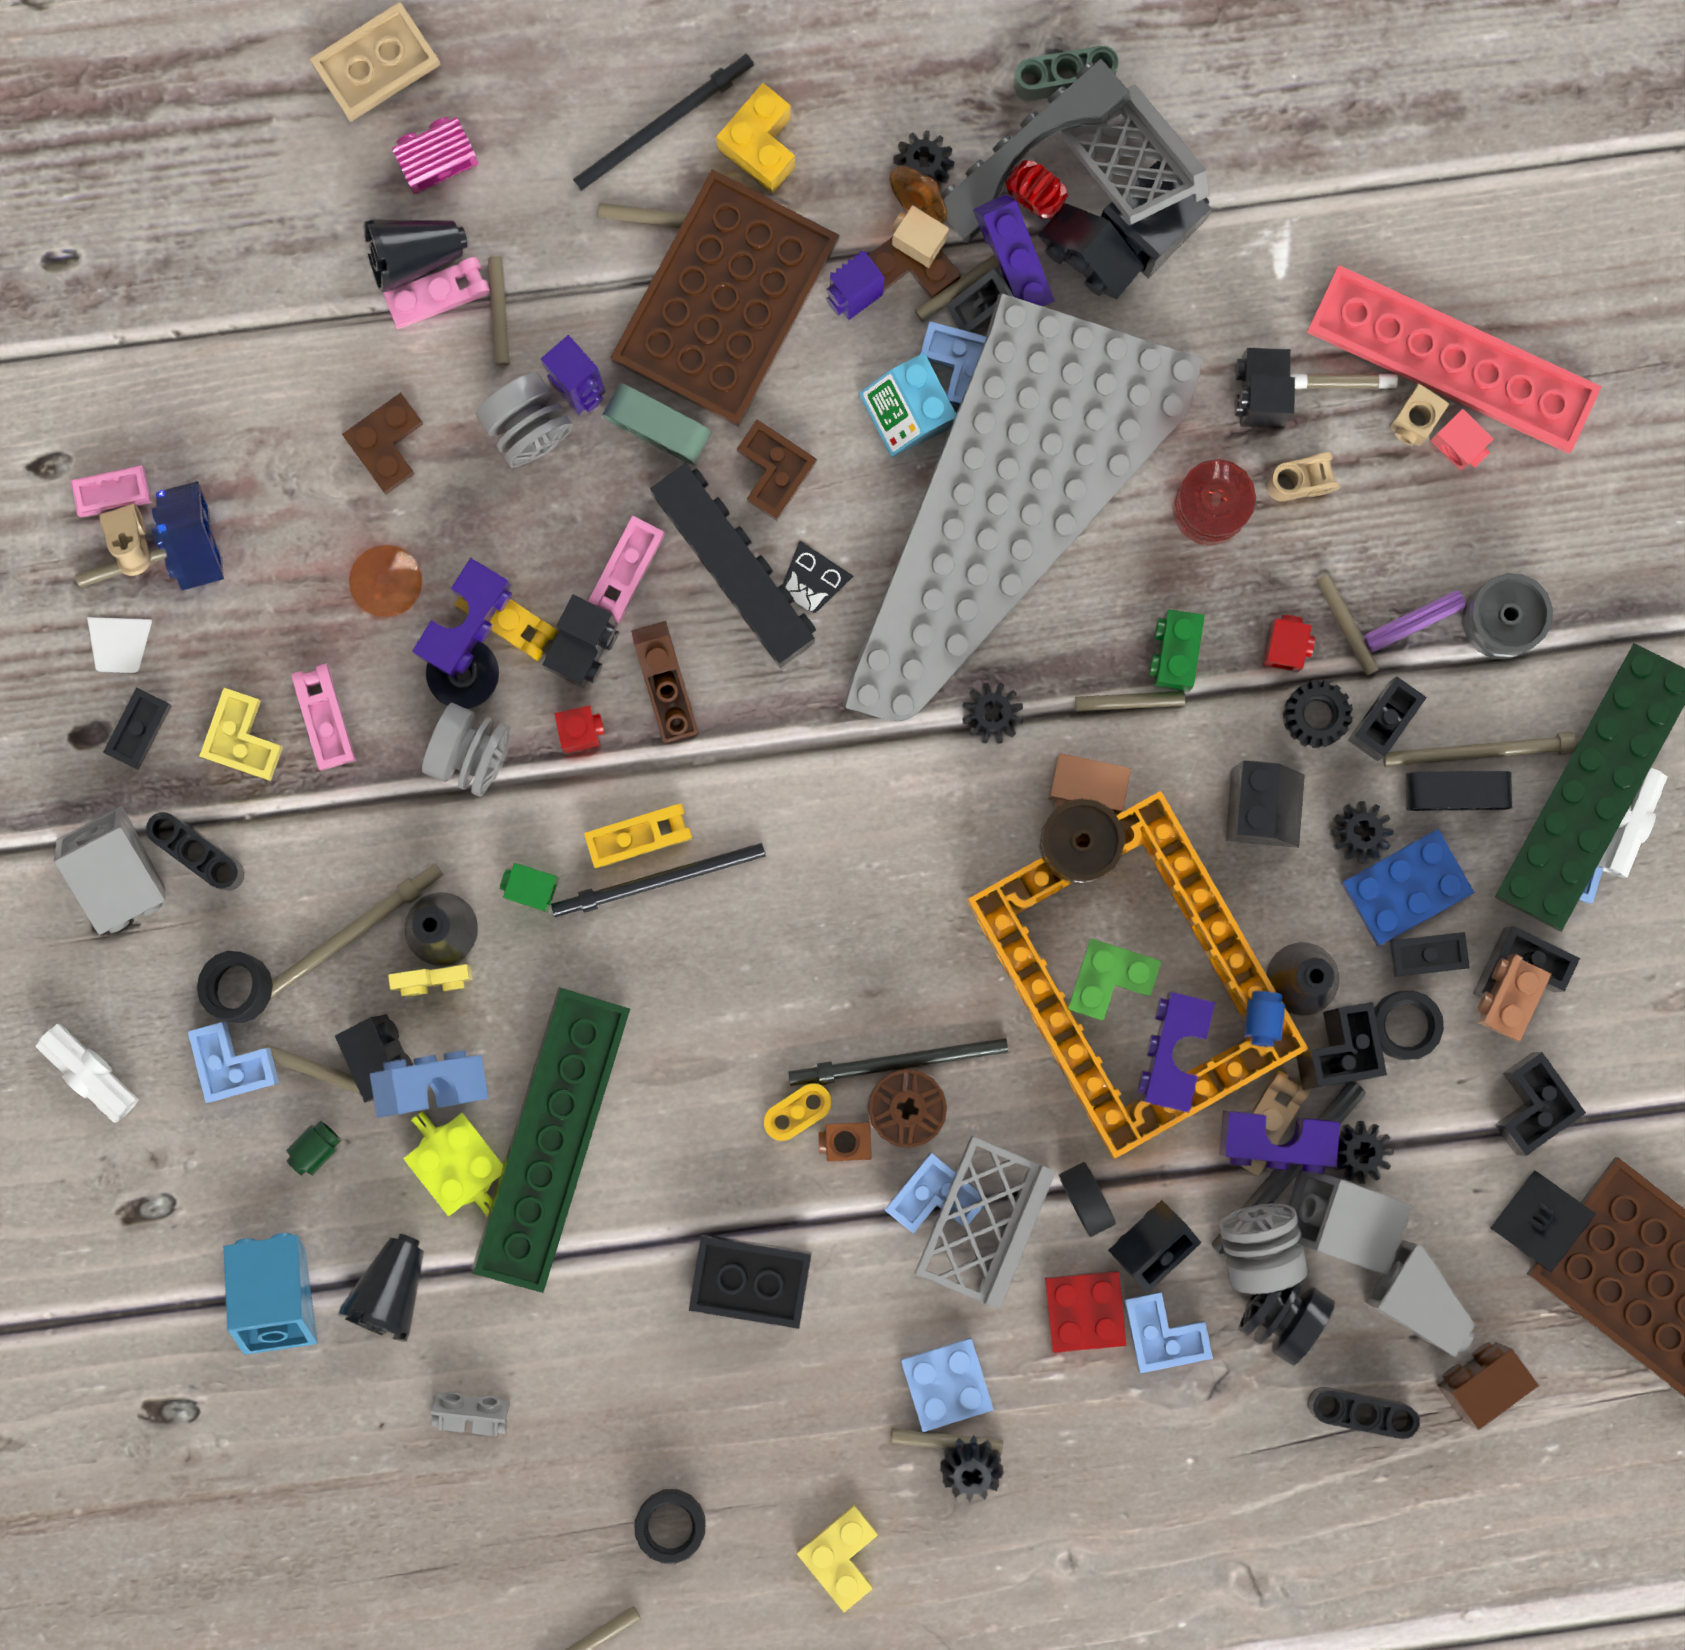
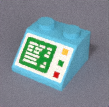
[859,353,956,458]

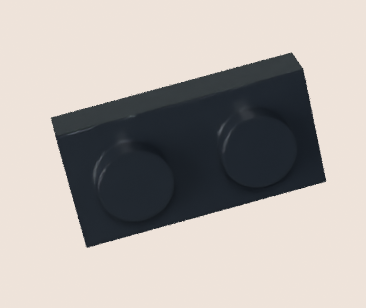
[103,687,172,770]
[1390,932,1470,977]

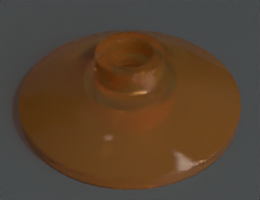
[890,166,947,224]
[349,545,422,617]

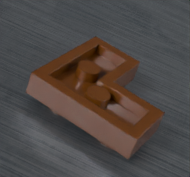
[868,237,961,298]
[342,392,423,495]
[737,419,817,521]

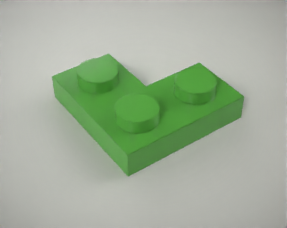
[1067,938,1162,1021]

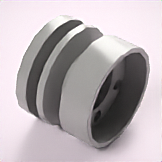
[475,373,573,468]
[422,703,511,797]
[1219,1203,1308,1294]

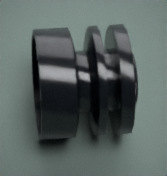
[1238,1281,1335,1366]

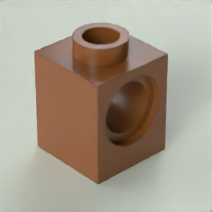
[818,1122,872,1162]

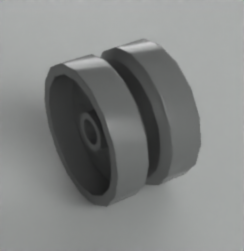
[1462,573,1553,660]

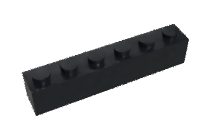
[650,463,816,668]

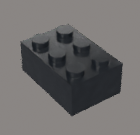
[688,1234,812,1329]

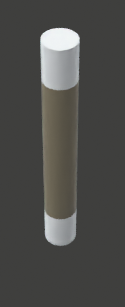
[1290,374,1398,389]

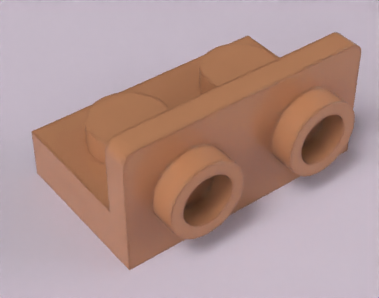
[1476,954,1551,1042]

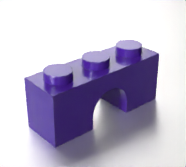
[973,194,1055,307]
[540,335,606,415]
[412,558,512,678]
[1137,992,1215,1113]
[1219,1110,1340,1173]

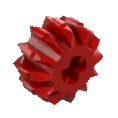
[1006,160,1068,219]

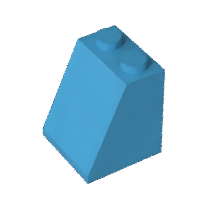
[224,1233,318,1355]

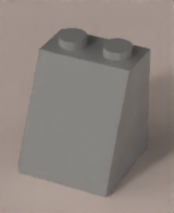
[54,806,165,935]
[1288,1170,1411,1275]
[1365,1240,1475,1357]

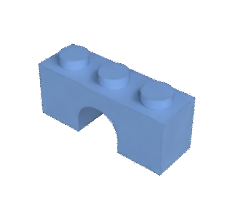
[370,1050,489,1118]

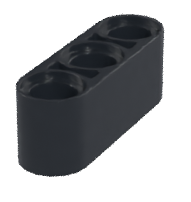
[1405,771,1512,811]
[146,812,245,891]
[1308,1387,1420,1439]

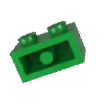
[1149,609,1205,692]

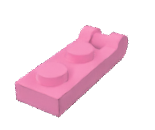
[383,257,491,329]
[588,516,665,623]
[292,663,356,771]

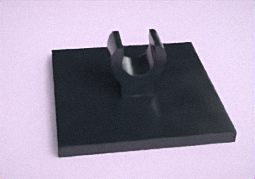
[1491,1170,1596,1273]

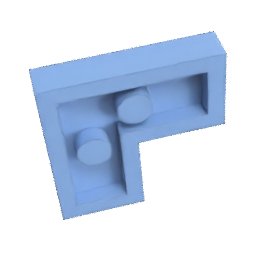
[920,321,986,406]
[188,1022,279,1103]
[884,1152,987,1234]
[1124,1292,1213,1373]

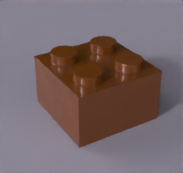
[1437,1342,1539,1430]

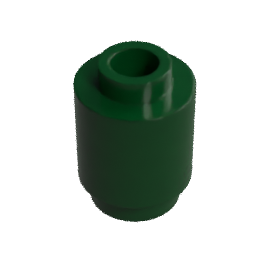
[286,1120,342,1176]

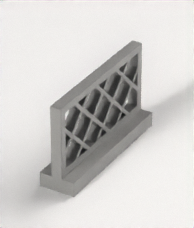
[1061,84,1209,224]
[914,1136,1056,1309]

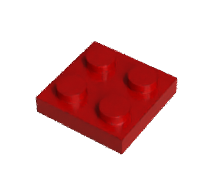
[1045,1271,1127,1353]

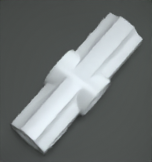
[1597,768,1668,878]
[35,1024,139,1123]

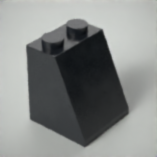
[1101,161,1212,279]
[1226,760,1305,848]

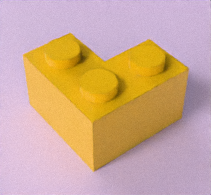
[716,83,795,195]

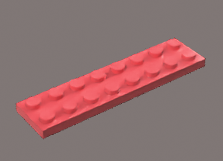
[1306,265,1602,454]

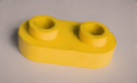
[764,1084,832,1141]

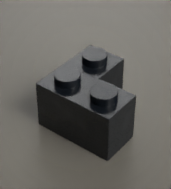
[1038,203,1144,299]
[1234,348,1295,428]
[542,594,619,688]
[1473,926,1580,998]
[1296,1002,1387,1090]
[1495,1052,1586,1156]

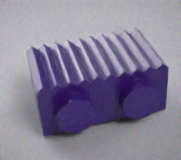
[826,251,884,320]

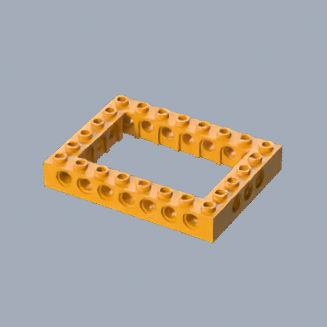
[966,791,1308,1159]

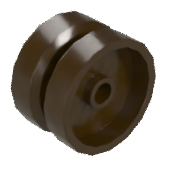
[1039,798,1125,884]

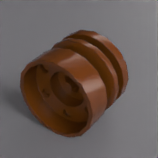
[868,1069,947,1148]

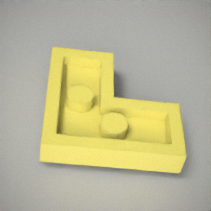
[199,688,283,781]
[388,964,473,997]
[797,1504,878,1612]

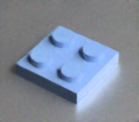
[901,1337,994,1432]

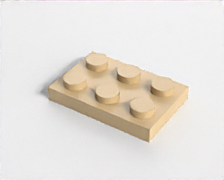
[309,2,441,122]

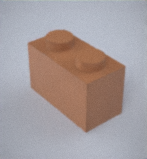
[1048,753,1131,814]

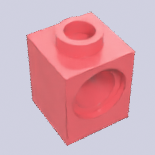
[1431,409,1494,471]

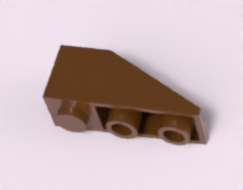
[631,621,699,744]

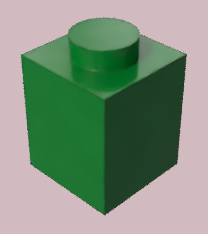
[500,863,559,913]

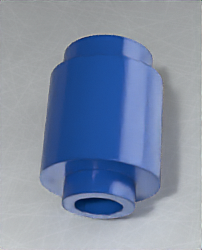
[1244,991,1285,1047]

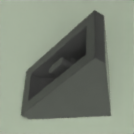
[946,267,1014,333]

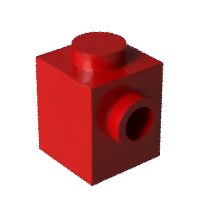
[1262,615,1315,673]
[554,706,605,754]

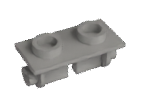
[430,1392,510,1437]

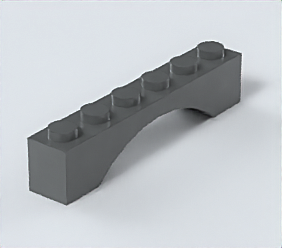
[935,59,1131,244]

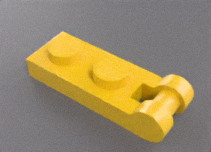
[454,597,558,662]
[584,803,693,869]

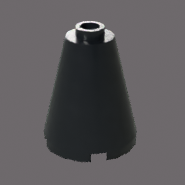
[363,219,468,293]
[404,892,478,966]
[1266,942,1339,1016]
[337,1233,424,1342]

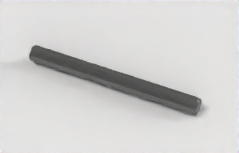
[1211,1082,1366,1257]

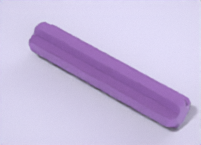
[1364,590,1466,652]

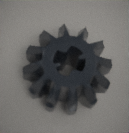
[893,130,954,194]
[962,683,1023,744]
[1330,801,1394,864]
[1333,1121,1394,1184]
[940,1435,1004,1502]

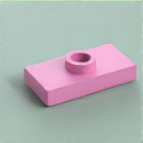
[71,465,152,518]

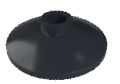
[426,641,499,709]

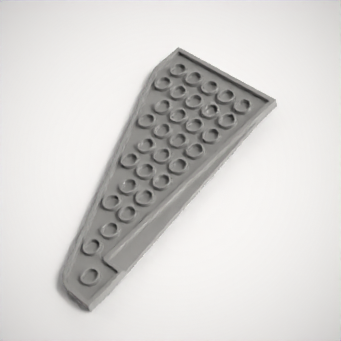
[842,294,1203,721]

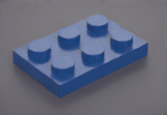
[1341,829,1475,946]

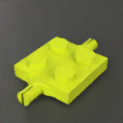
[403,1110,503,1217]

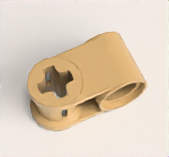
[1266,452,1340,501]
[99,503,151,576]

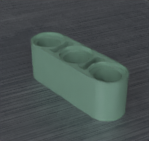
[1014,46,1119,101]
[602,383,712,465]

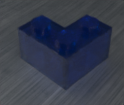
[152,481,224,591]

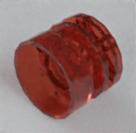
[1172,459,1256,546]

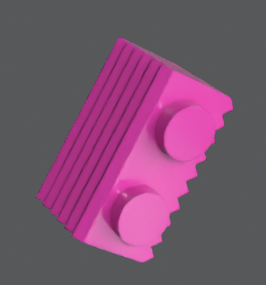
[392,117,479,194]

